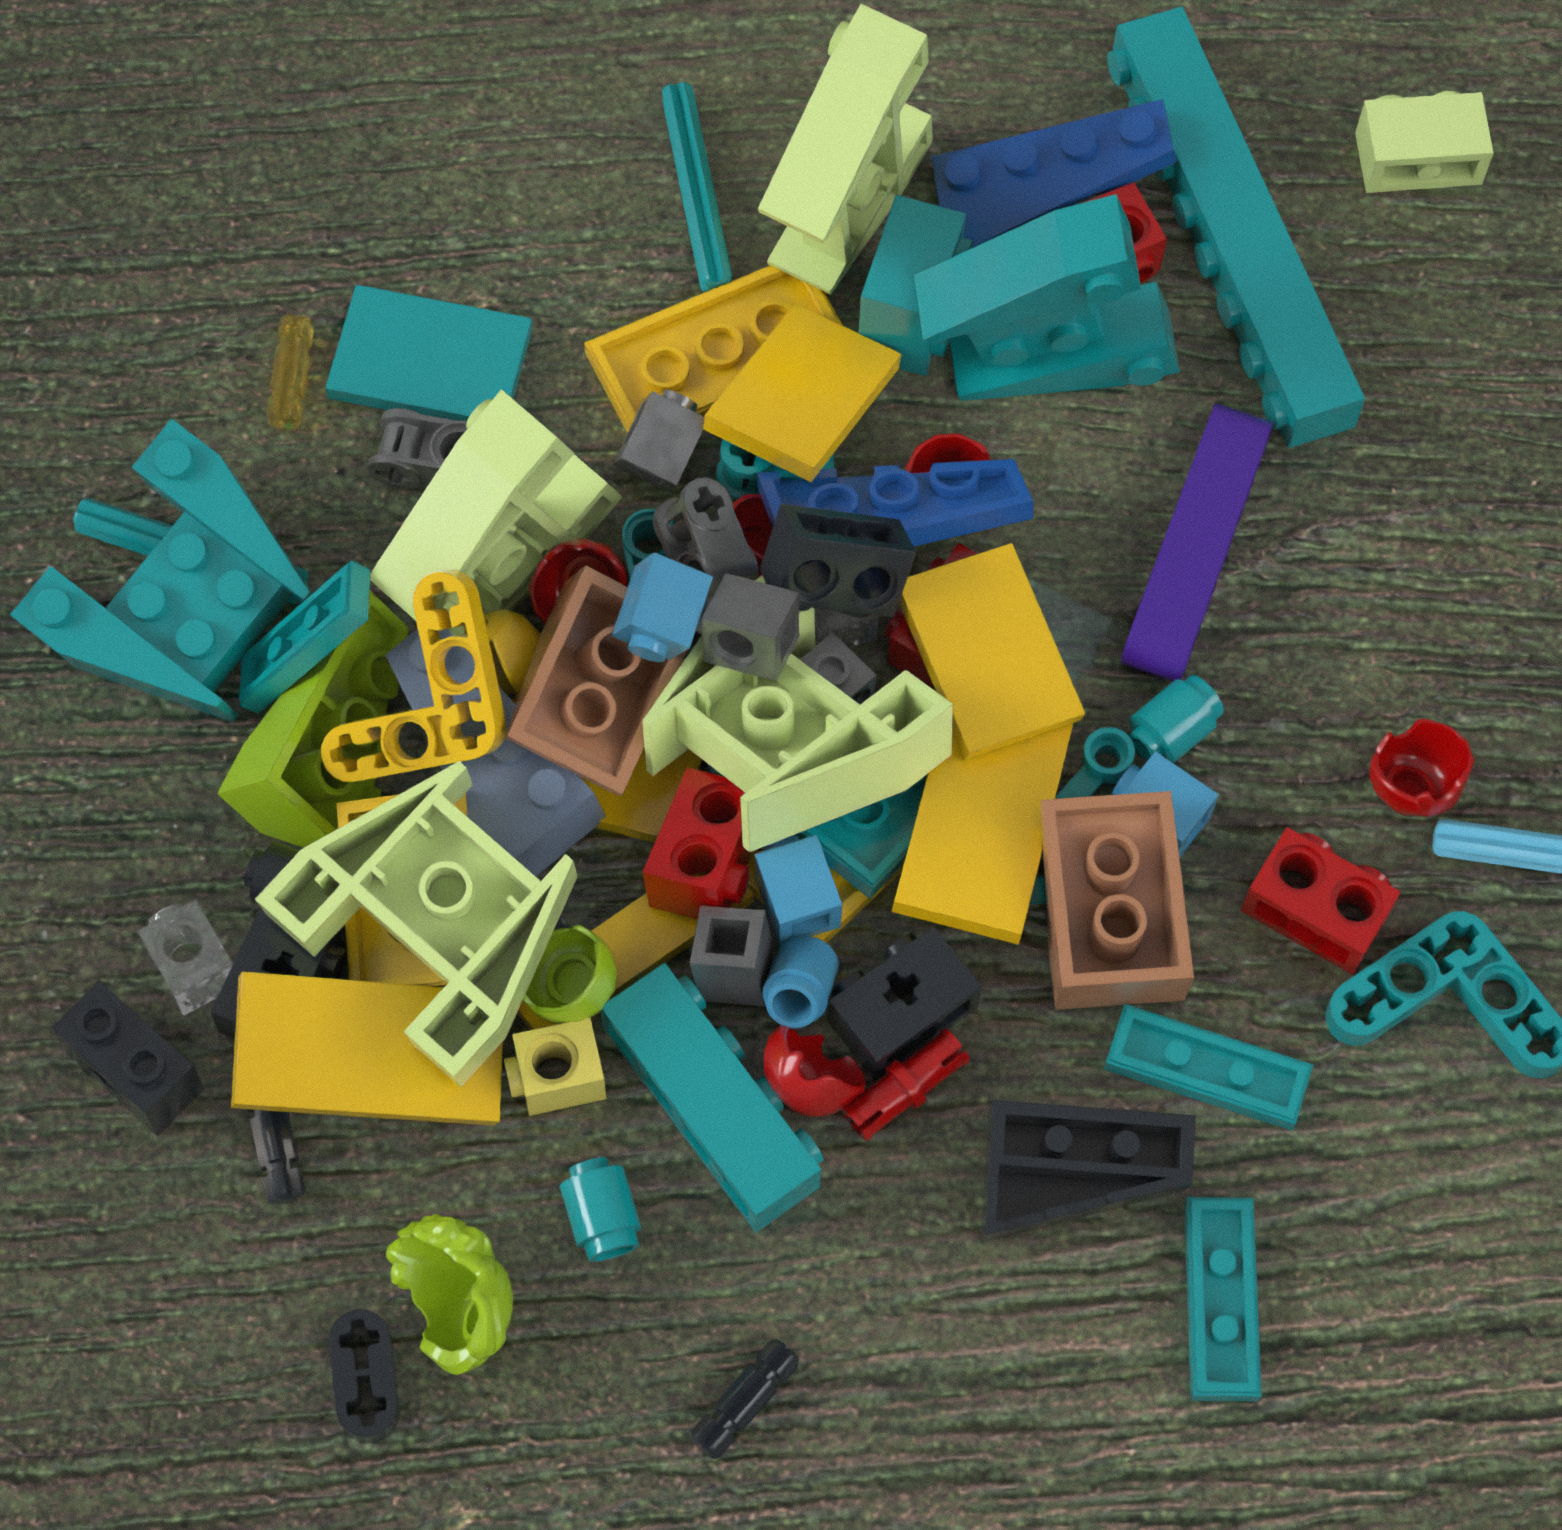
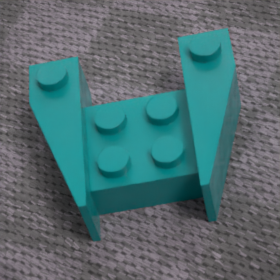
[914,194,1180,401]
[10,418,313,722]

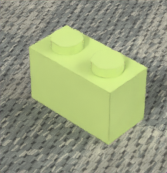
[1355,91,1494,193]

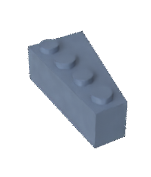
[386,629,606,877]

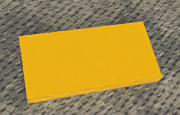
[584,265,843,433]
[892,723,1073,945]
[231,972,503,1126]

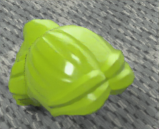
[386,1214,513,1375]

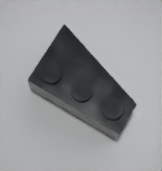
[980,1100,1196,1243]

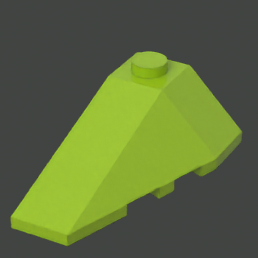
[217,590,409,848]

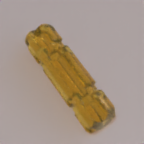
[266,314,314,430]

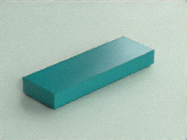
[239,561,370,714]
[1103,1004,1313,1131]
[1184,1197,1262,1402]

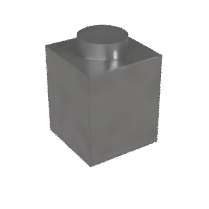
[690,906,774,1006]

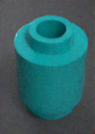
[1129,675,1224,764]
[559,1157,642,1262]

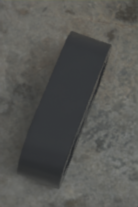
[329,1309,400,1444]

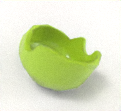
[523,925,617,1024]

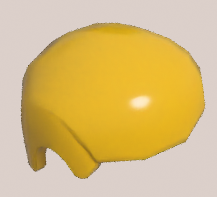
[463,609,541,705]

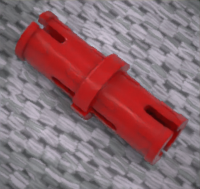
[841,1028,970,1142]

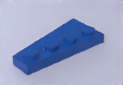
[931,99,1177,248]
[757,459,1033,565]

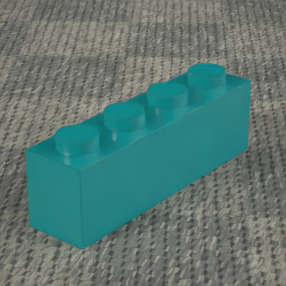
[600,963,824,1233]

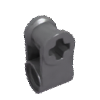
[367,408,467,491]
[653,478,759,597]

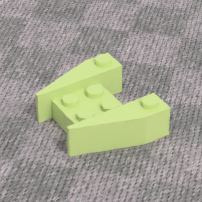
[758,4,933,295]
[370,390,623,651]
[642,576,953,852]
[255,761,578,1087]

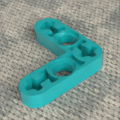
[1325,911,1562,1078]

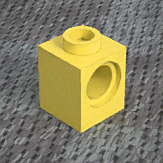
[504,1018,606,1116]

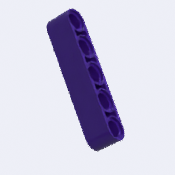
[1120,403,1274,681]

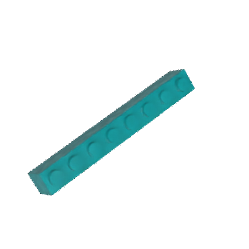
[1107,6,1365,448]

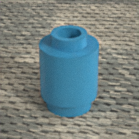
[763,936,839,1028]

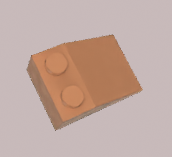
[504,566,696,796]
[1040,791,1194,1010]

